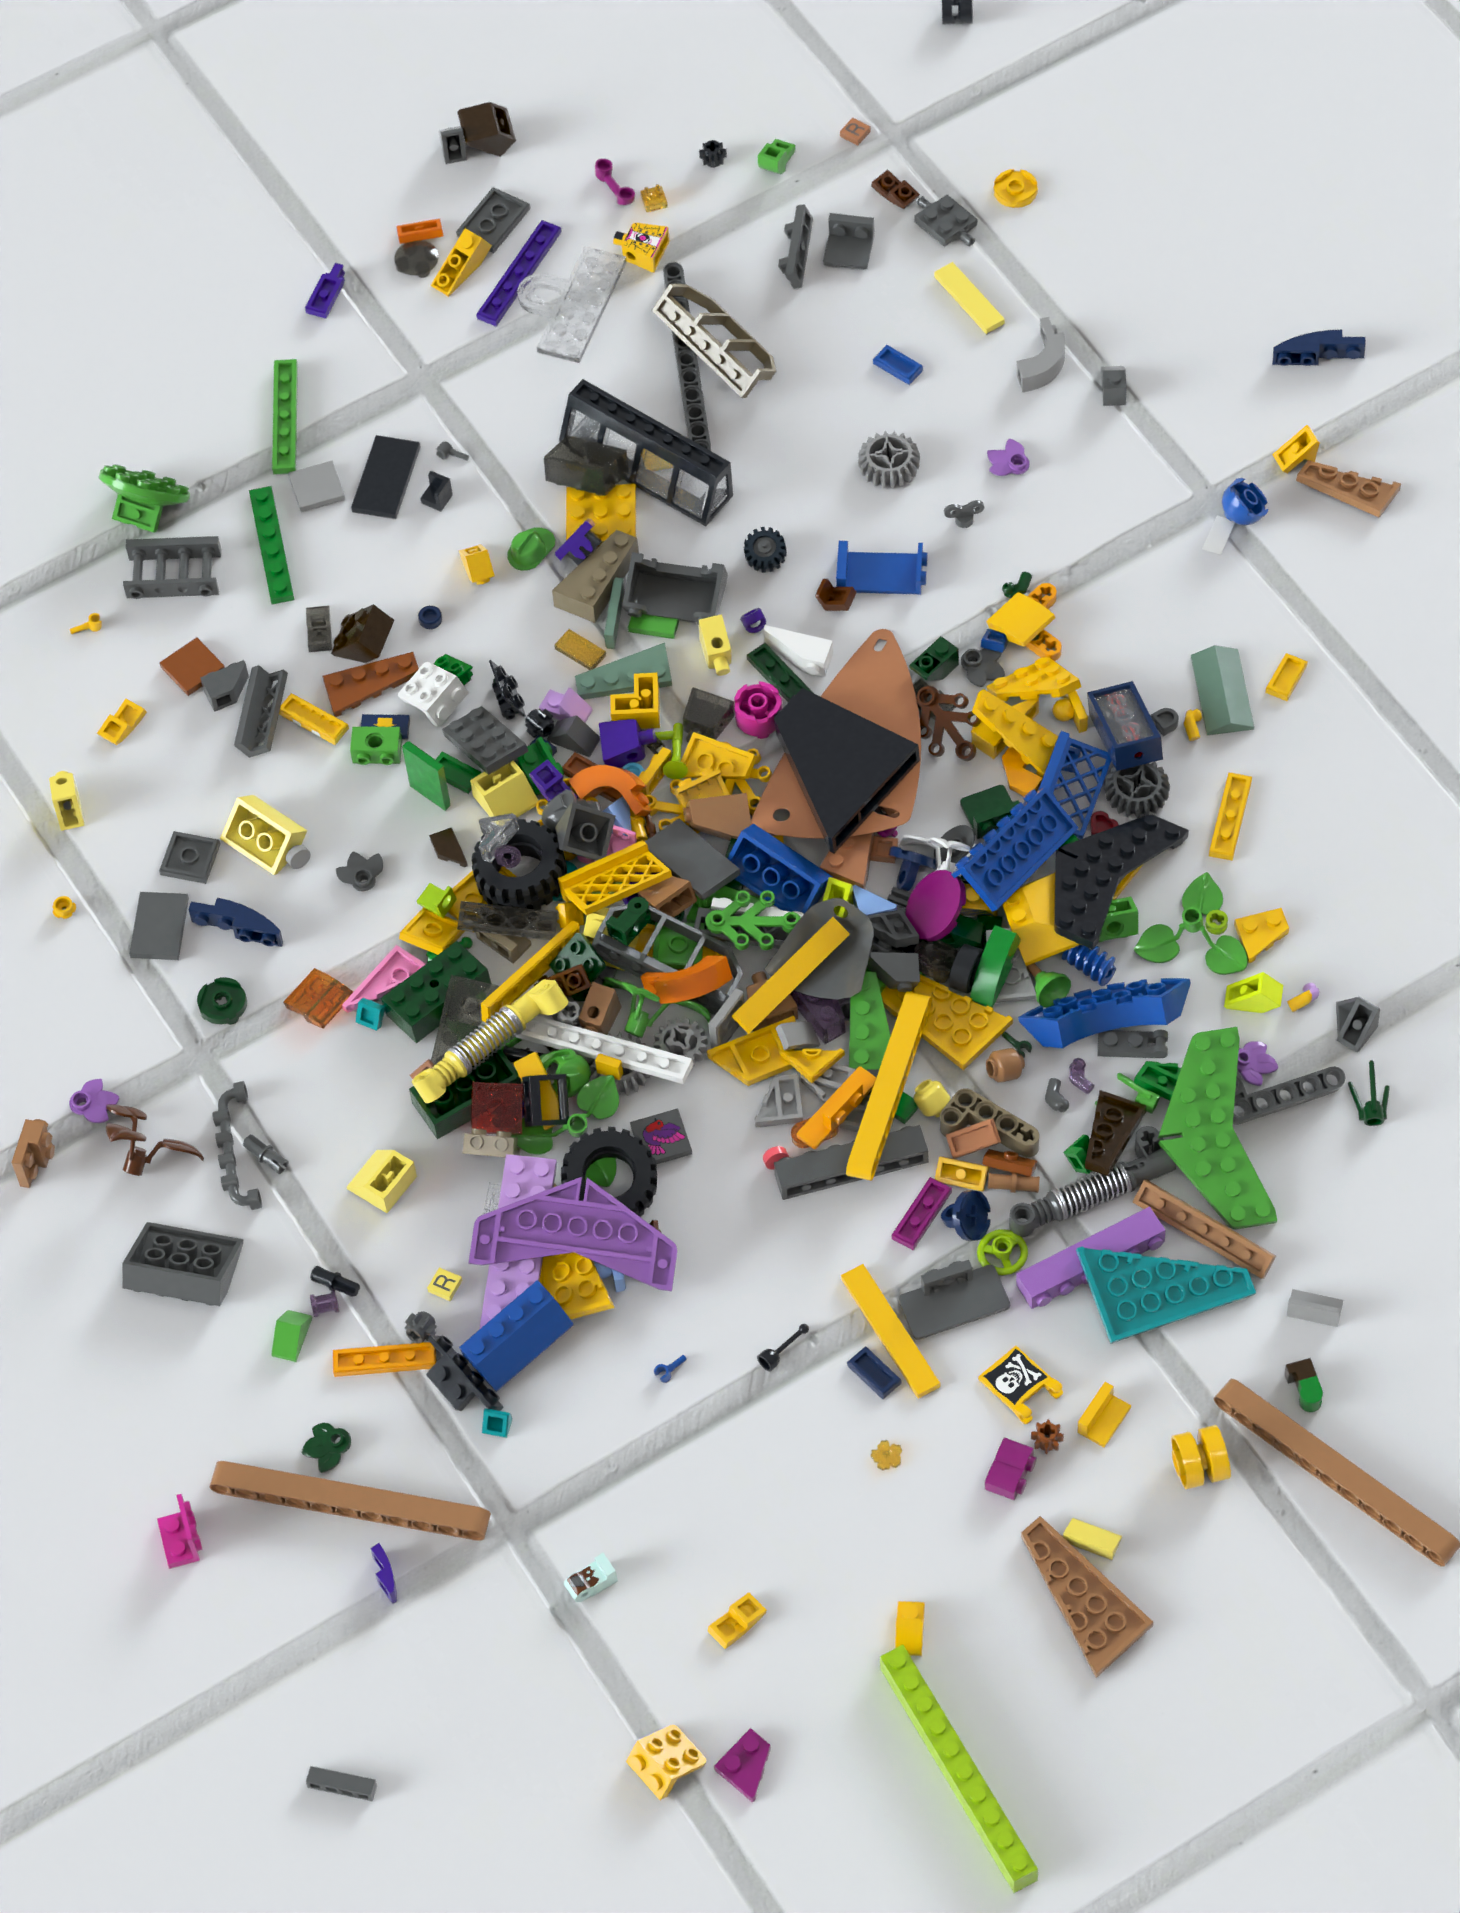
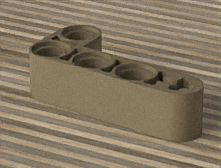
[940,1088,1039,1157]

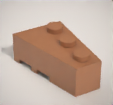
[820,833,875,889]

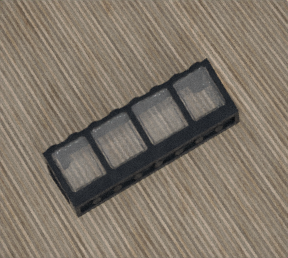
[559,379,733,526]

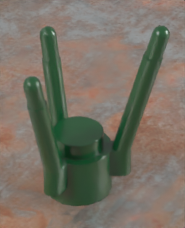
[1348,1060,1390,1126]

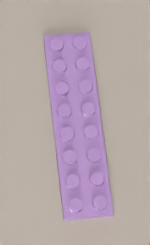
[480,1154,557,1329]

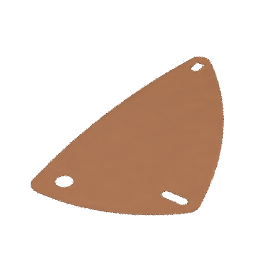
[751,629,921,839]

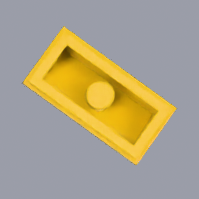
[935,1156,990,1192]

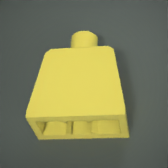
[699,614,731,676]
[49,771,85,831]

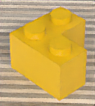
[610,673,660,729]

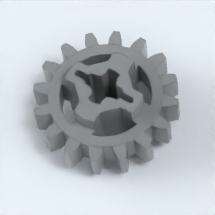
[654,1017,708,1067]

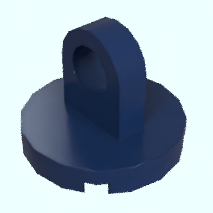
[888,846,937,891]
[941,1190,991,1241]

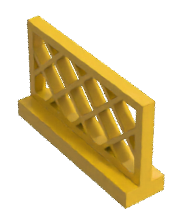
[557,840,672,916]

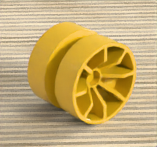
[1171,1425,1231,1490]

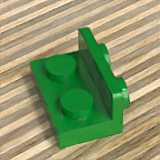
[515,737,564,796]

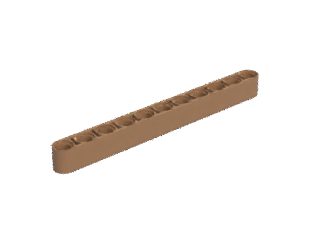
[1214,1379,1460,1567]
[209,1461,491,1541]

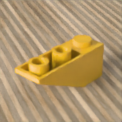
[430,228,492,297]

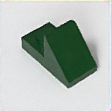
[933,914,985,950]

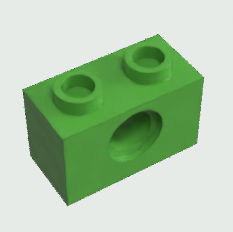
[350,727,402,765]
[1099,897,1138,942]

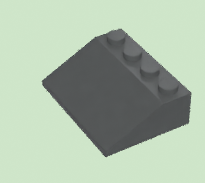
[122,1222,244,1306]

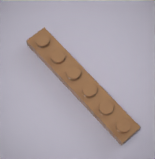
[1133,1180,1276,1279]

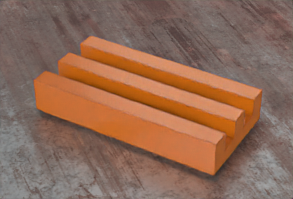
[396,219,443,244]

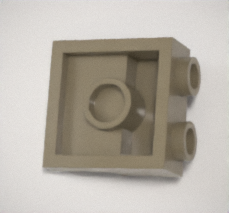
[462,1129,521,1158]

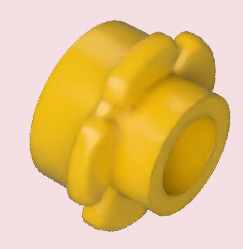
[52,896,76,919]

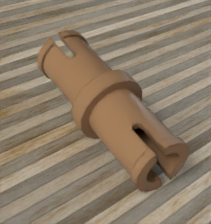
[988,1173,1040,1193]

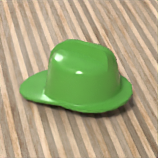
[507,528,555,571]

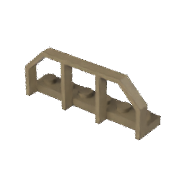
[651,284,777,398]

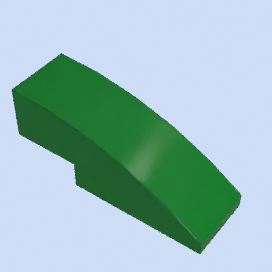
[970,925,1021,1008]

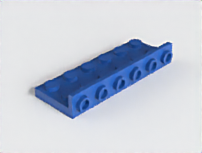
[951,787,1079,912]

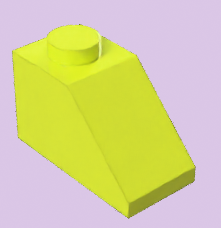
[1224,972,1283,1013]

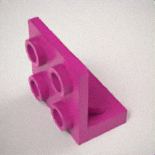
[157,1494,202,1569]

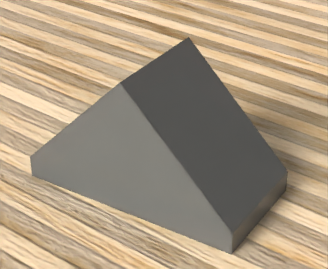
[547,715,600,757]

